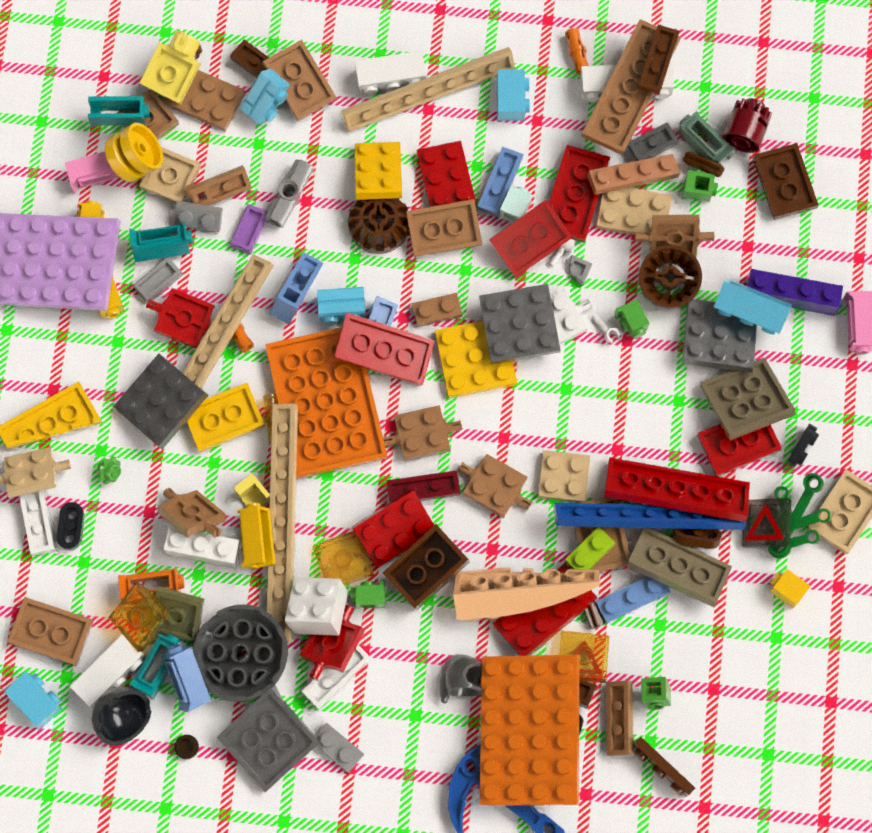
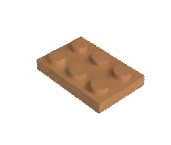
[262,40,337,122]
[164,70,245,132]
[406,199,482,257]
[574,497,630,572]
[7,597,94,666]

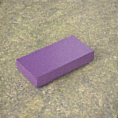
[230,204,268,255]

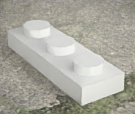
[19,490,56,556]
[301,645,371,710]

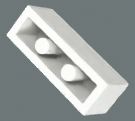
[355,51,426,96]
[164,527,242,569]
[70,634,146,709]

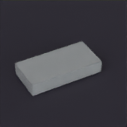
[132,257,183,303]

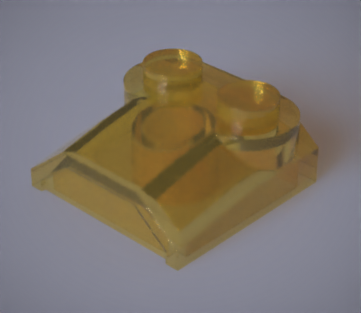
[313,531,374,586]
[109,583,168,652]

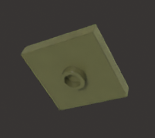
[149,586,205,643]

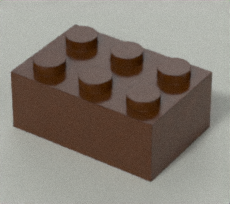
[382,524,470,610]

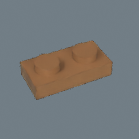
[412,293,462,327]

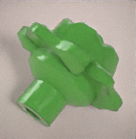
[97,456,121,485]

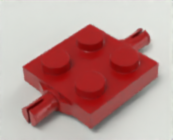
[146,288,215,349]
[300,605,365,681]

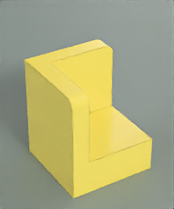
[234,473,270,507]

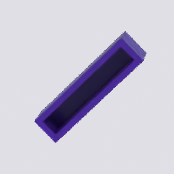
[746,269,843,316]

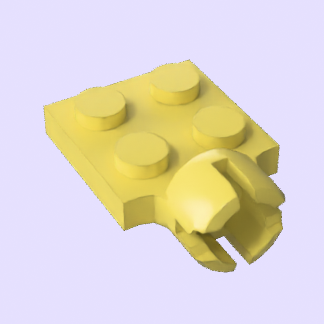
[139,30,201,104]

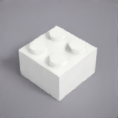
[285,577,348,636]

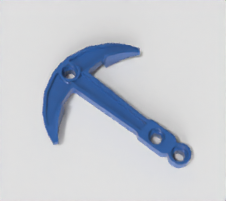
[448,744,565,833]

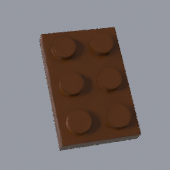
[753,143,819,220]

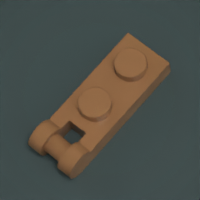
[184,165,252,206]

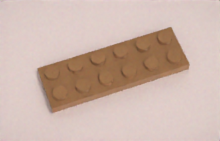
[581,19,681,155]

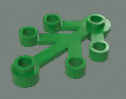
[764,473,832,559]

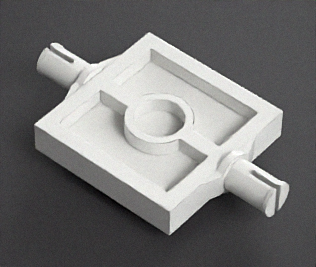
[551,289,592,345]

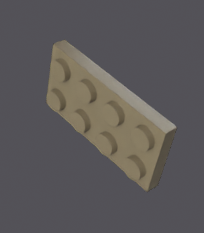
[626,528,732,607]

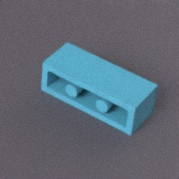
[714,278,792,335]

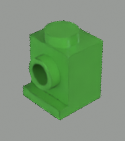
[682,170,718,202]
[614,299,650,339]
[351,580,385,608]
[641,677,671,710]

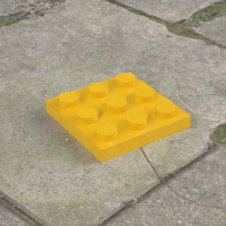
[435,321,517,399]

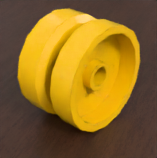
[105,123,163,182]

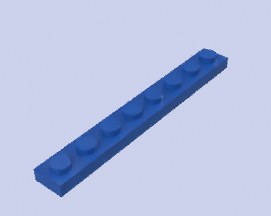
[553,502,746,530]

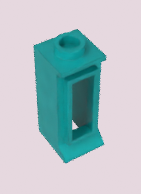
[88,96,150,128]
[129,221,193,262]
[129,633,180,699]

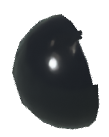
[92,686,152,746]

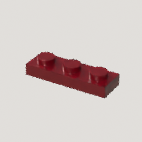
[387,470,461,502]

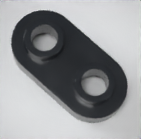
[786,423,819,468]
[57,502,85,551]

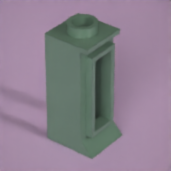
[678,111,735,164]

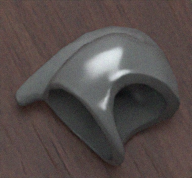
[440,654,483,704]

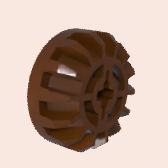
[348,198,409,254]
[639,245,702,310]

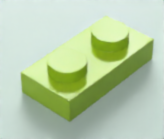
[564,527,616,570]

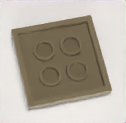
[700,357,795,440]

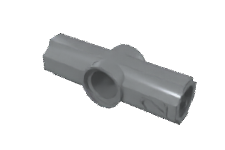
[265,159,314,228]

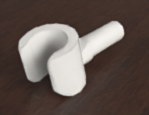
[549,239,575,266]
[593,315,620,343]

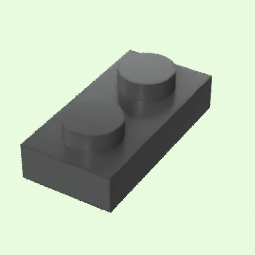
[628,123,679,161]

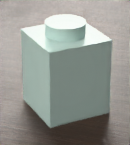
[499,186,532,223]

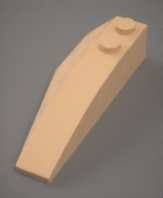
[453,568,600,621]

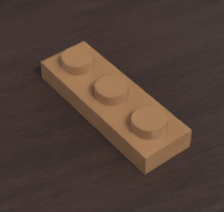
[606,680,633,756]

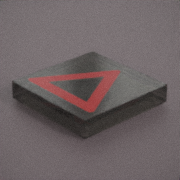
[742,498,792,548]

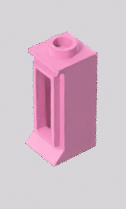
[65,151,119,193]
[843,291,872,355]

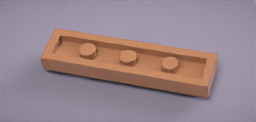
[587,154,680,195]

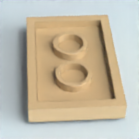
[596,188,672,236]
[806,469,872,555]

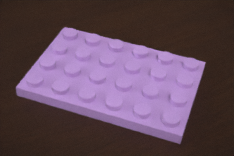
[0,213,121,311]

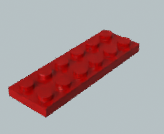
[604,457,750,522]

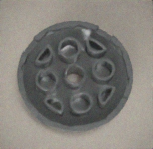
[193,604,288,702]

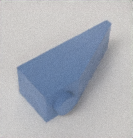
[269,252,323,324]

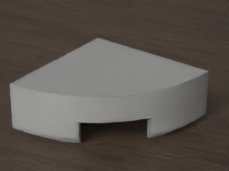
[569,255,592,286]

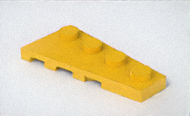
[0,381,103,450]

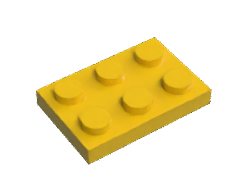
[355,142,402,200]
[187,382,265,453]

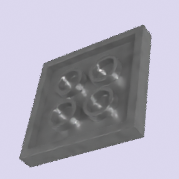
[479,284,561,365]
[682,299,757,373]
[113,353,209,450]
[217,687,321,792]

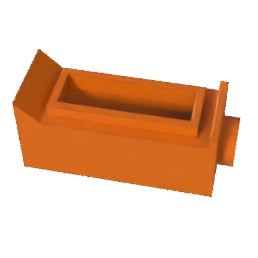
[118,568,185,603]

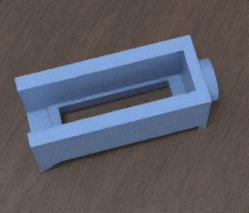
[161,644,211,712]

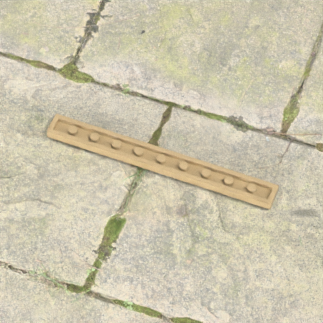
[267,404,298,643]

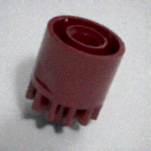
[722,98,772,153]

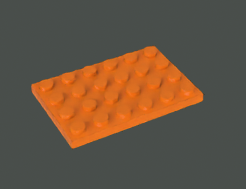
[265,327,388,479]
[480,655,580,806]

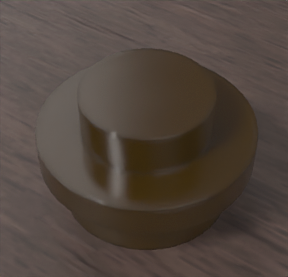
[174,735,199,759]

